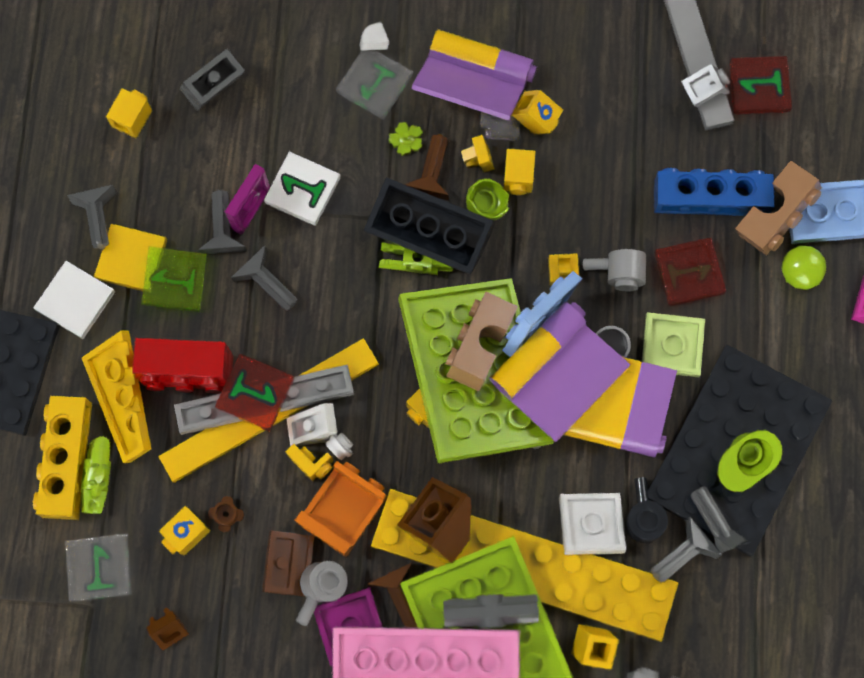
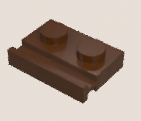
[262,530,314,597]

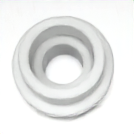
[326,433,353,460]

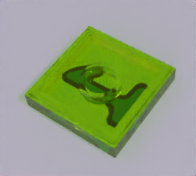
[142,247,207,312]

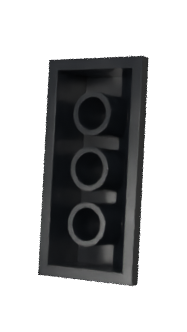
[364,177,494,275]

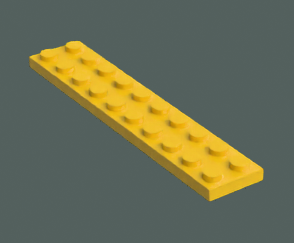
[371,489,678,642]

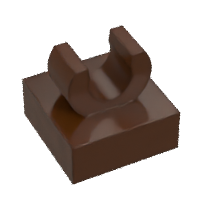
[146,608,189,651]

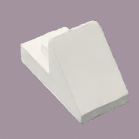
[287,403,337,446]

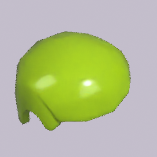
[466,179,509,222]
[781,246,827,290]

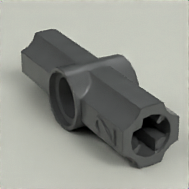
[443,594,539,628]

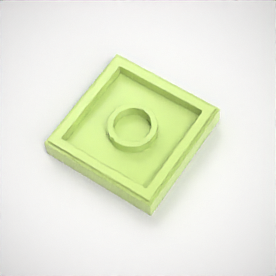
[642,312,705,377]

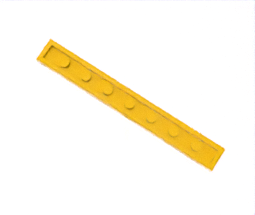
[158,338,379,483]

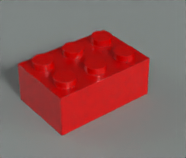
[132,338,234,394]

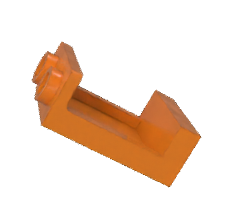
[295,461,387,558]

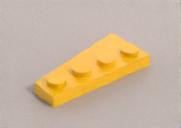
[82,330,152,463]

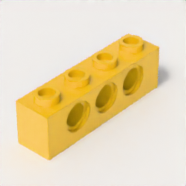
[33,396,92,520]

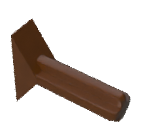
[404,134,449,201]
[367,563,418,628]

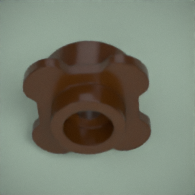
[208,496,244,532]

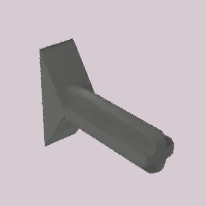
[67,185,117,250]
[198,190,247,255]
[231,246,297,311]
[691,486,746,553]
[651,516,722,583]

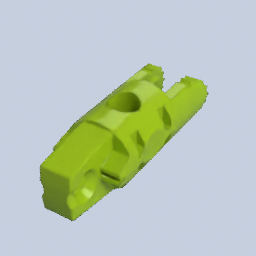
[379,243,453,275]
[81,436,111,514]

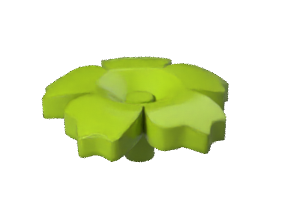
[389,122,422,156]

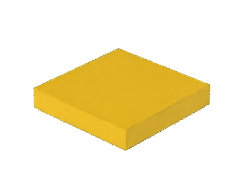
[94,224,167,293]

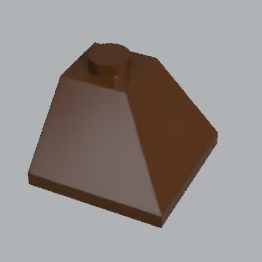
[397,477,471,564]

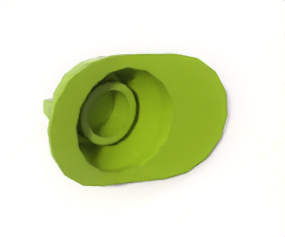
[718,430,782,492]

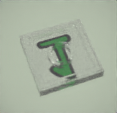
[336,50,413,120]
[65,534,132,602]

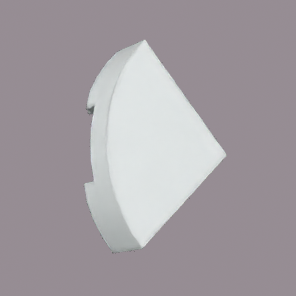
[360,23,389,50]

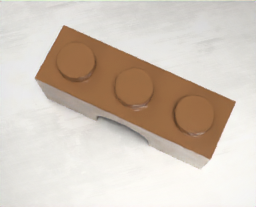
[735,161,822,256]
[445,292,518,391]

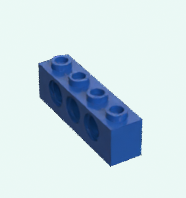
[654,168,774,216]

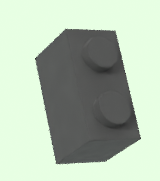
[180,49,245,111]

